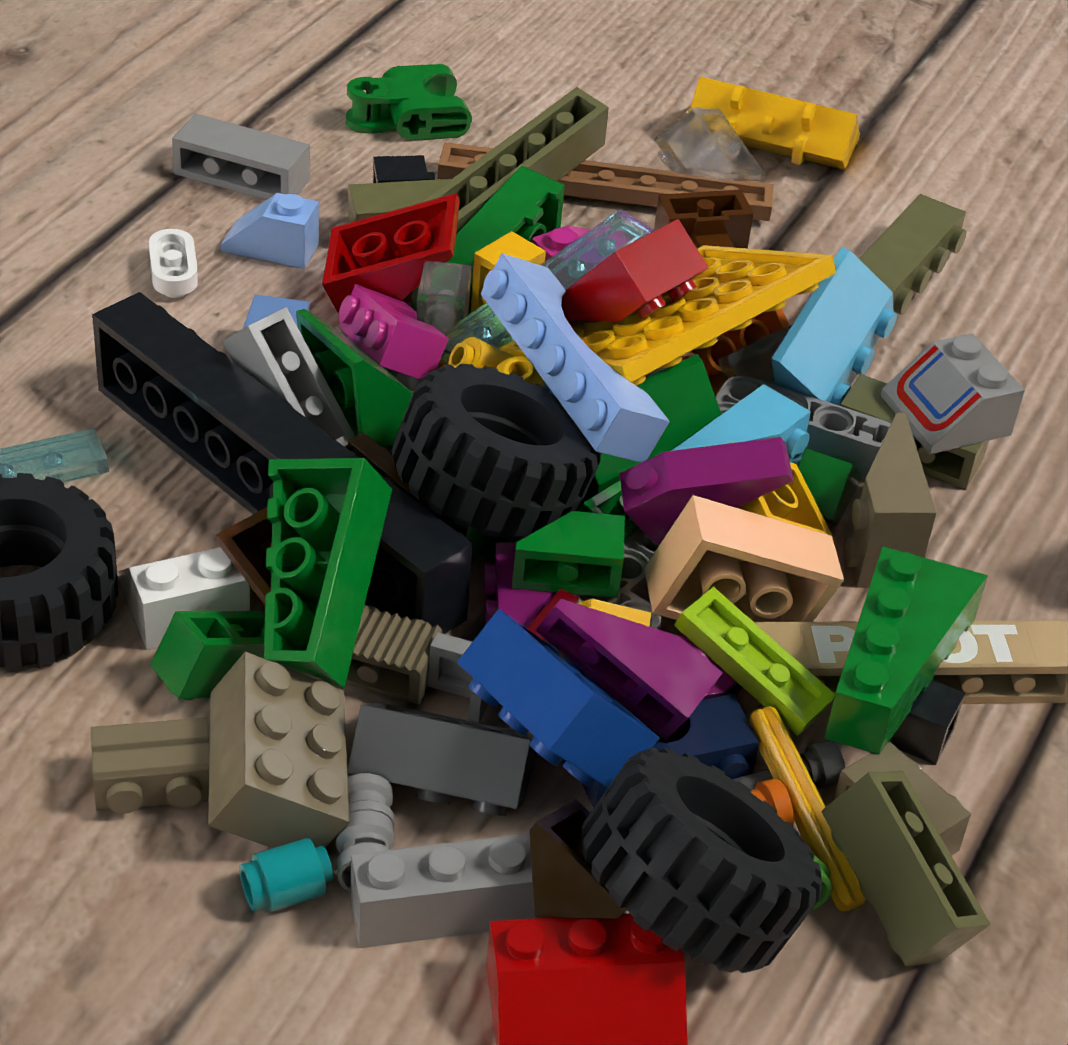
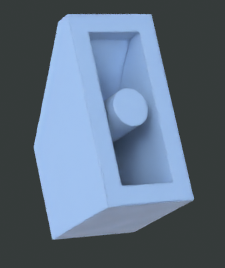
[221,193,319,269]

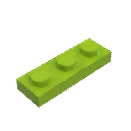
[674,586,835,736]

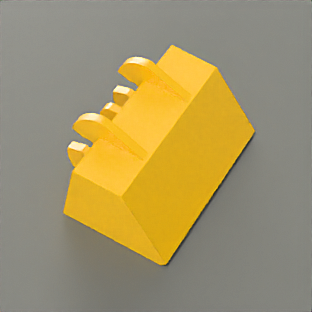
[686,76,860,170]

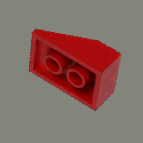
[322,193,460,314]
[561,219,709,322]

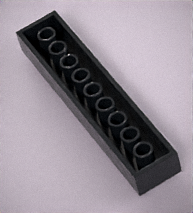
[92,292,473,634]

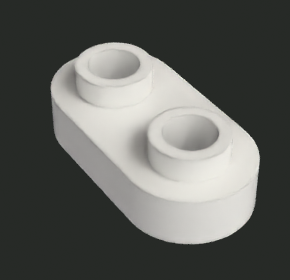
[149,229,198,298]

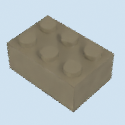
[208,651,349,848]

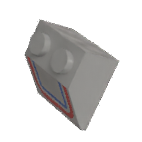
[881,333,1025,454]

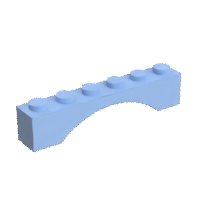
[480,253,670,463]

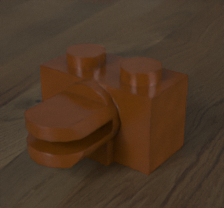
[654,189,753,249]

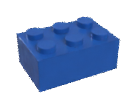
[457,609,660,788]

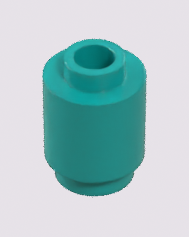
[239,837,333,913]

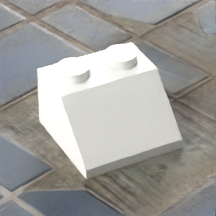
[118,547,250,650]

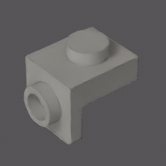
[427,632,488,723]

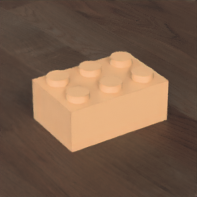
[644,495,844,623]

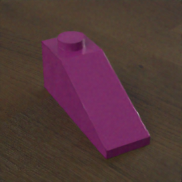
[619,437,794,545]
[535,599,723,740]

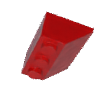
[486,913,688,1045]

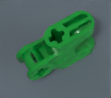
[346,64,472,140]

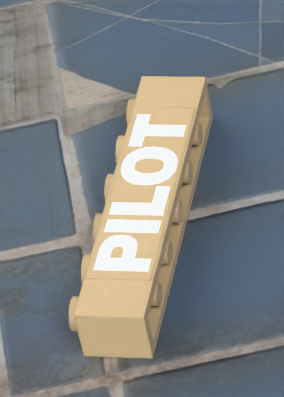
[755,620,1068,706]

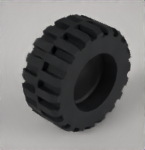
[392,364,601,541]
[0,473,118,672]
[582,748,822,973]

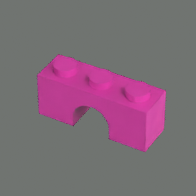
[338,284,449,379]

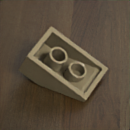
[843,413,936,588]

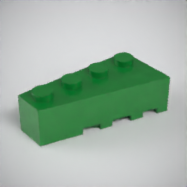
[411,165,565,336]
[264,458,392,689]
[824,546,988,754]

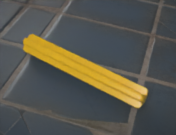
[748,706,866,912]

